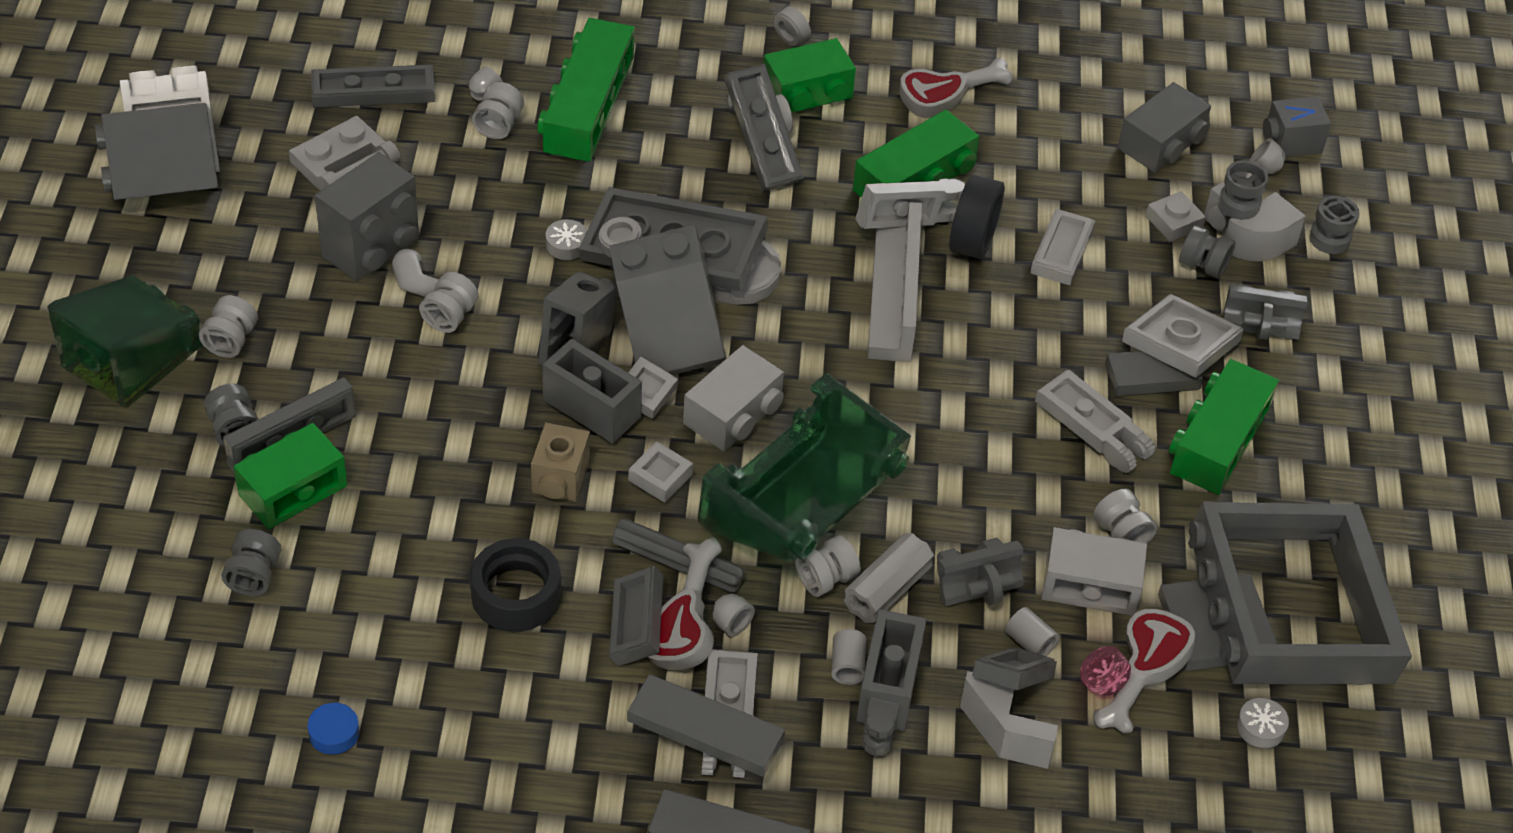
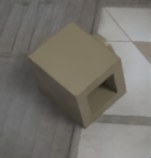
[531,422,590,502]

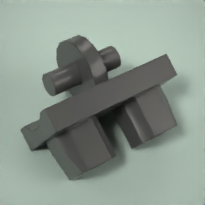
[1222,283,1308,340]
[937,538,1024,606]

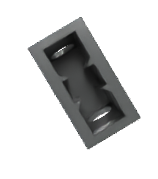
[538,272,619,365]

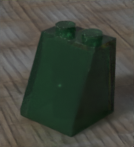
[47,275,203,409]

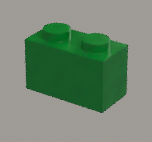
[763,38,856,113]
[233,423,348,530]

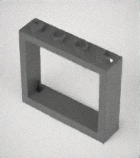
[1188,502,1412,684]

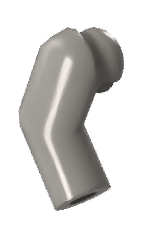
[392,249,439,297]

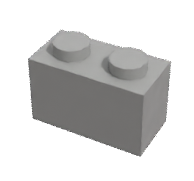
[683,345,784,452]
[1041,527,1147,616]

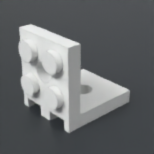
[120,66,220,172]

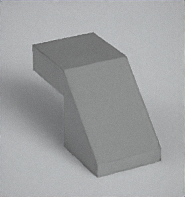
[960,671,1058,769]

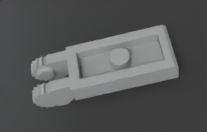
[855,179,965,229]
[1035,370,1155,474]
[702,649,758,778]

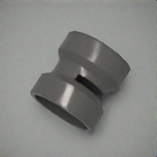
[1218,160,1268,220]
[1309,196,1360,254]
[1179,225,1236,279]
[204,384,258,447]
[221,529,282,596]

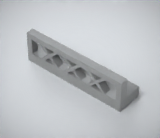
[867,202,922,363]

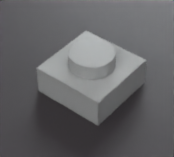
[1146,191,1206,242]
[628,357,678,419]
[628,441,693,503]

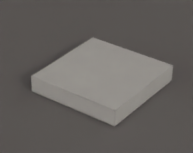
[1122,294,1243,378]

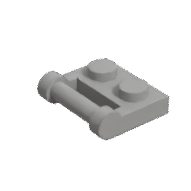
[289,115,401,191]

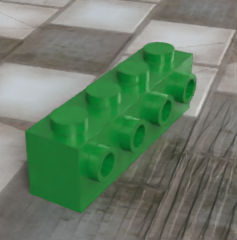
[537,17,635,162]

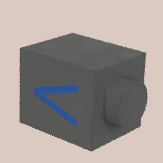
[1263,97,1331,157]

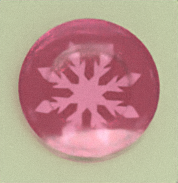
[1080,646,1131,697]

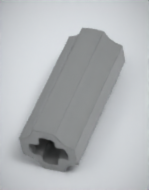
[843,533,934,623]

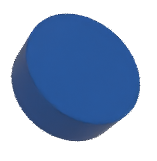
[307,703,359,755]

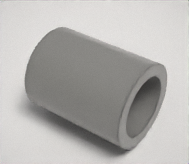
[1005,607,1060,656]
[831,629,867,685]

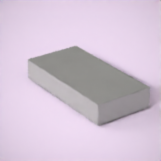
[1030,209,1095,286]

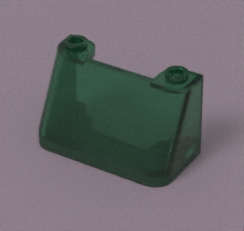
[698,373,911,562]

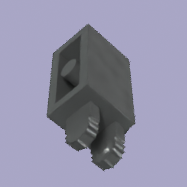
[856,609,927,757]

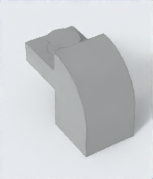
[1204,182,1306,261]

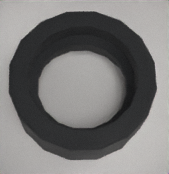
[949,174,1005,259]
[470,538,562,632]

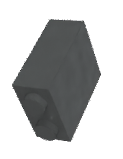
[95,103,219,200]

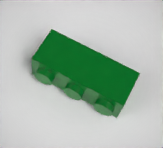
[852,109,980,198]
[1168,358,1279,495]

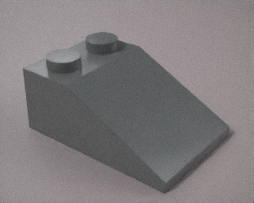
[609,224,726,375]

